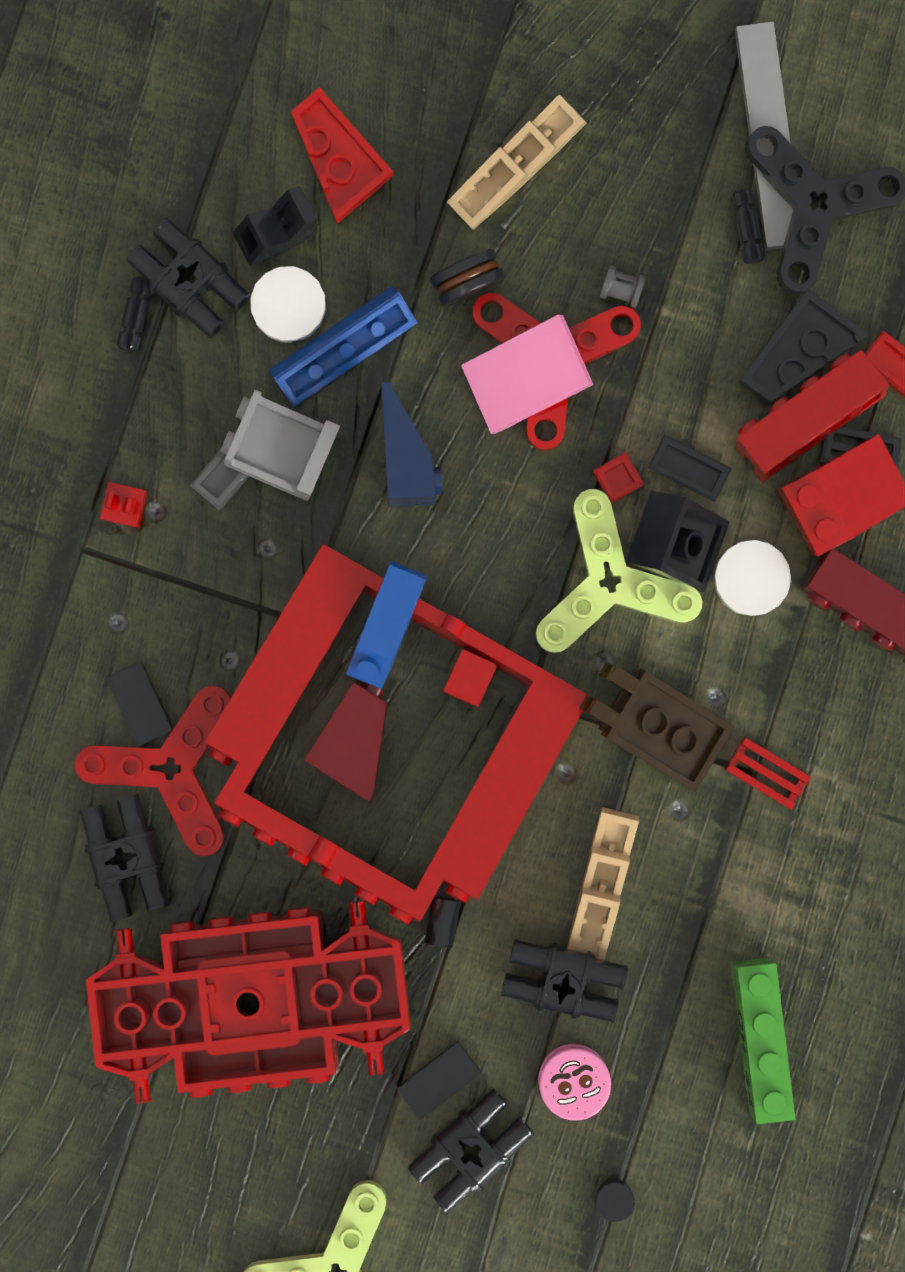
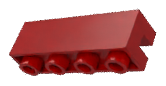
[735,350,889,483]

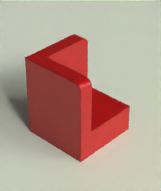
[443,649,496,707]

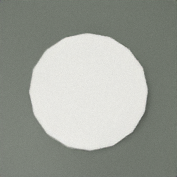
[251,266,326,343]
[714,540,791,616]

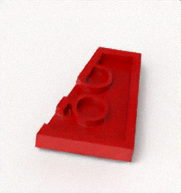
[291,87,394,224]

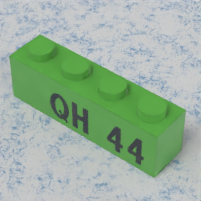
[731,958,796,1124]

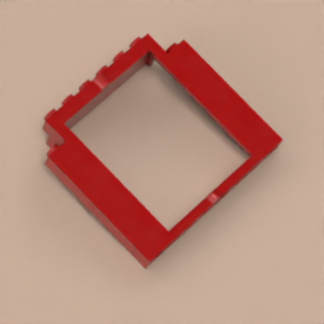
[204,544,591,925]

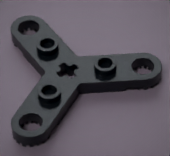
[745,126,905,295]

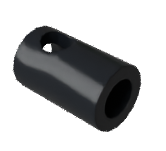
[425,896,460,948]

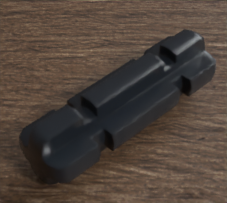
[732,189,765,264]
[117,277,152,352]

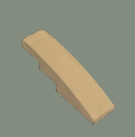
[447,94,587,230]
[566,807,639,960]

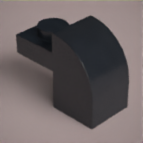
[232,186,318,266]

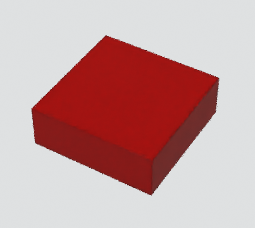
[592,452,645,505]

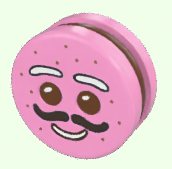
[538,1044,611,1120]

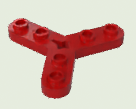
[75,686,231,856]

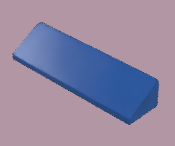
[269,287,418,407]

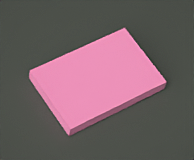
[461,314,593,434]

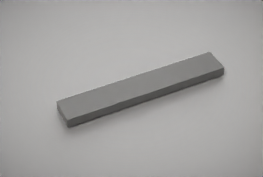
[735,22,793,251]

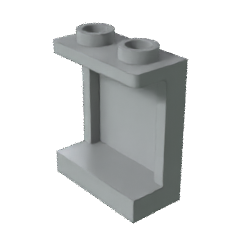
[220,390,340,501]

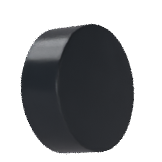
[595,1180,635,1222]

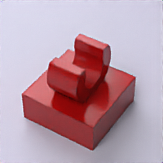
[100,482,148,529]

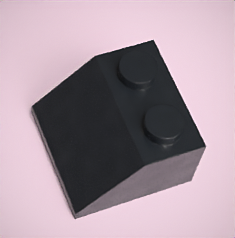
[626,490,729,593]

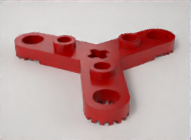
[473,293,641,451]

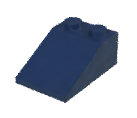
[381,382,443,508]

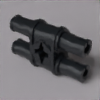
[126,217,251,339]
[79,794,170,922]
[501,939,628,1023]
[408,1088,534,1214]

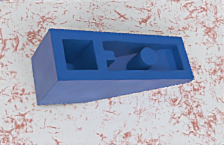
[346,561,427,689]

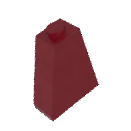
[304,682,388,802]

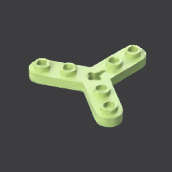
[536,489,702,653]
[244,1180,387,1272]

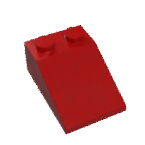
[777,434,905,556]

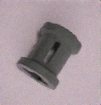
[600,265,646,309]

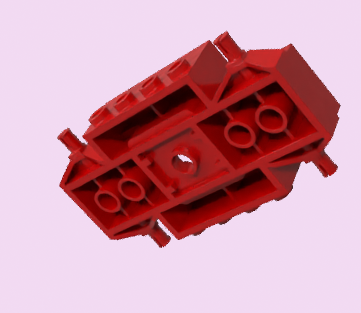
[86,900,411,1104]

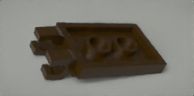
[579,662,734,792]

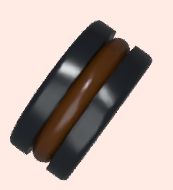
[430,249,505,307]

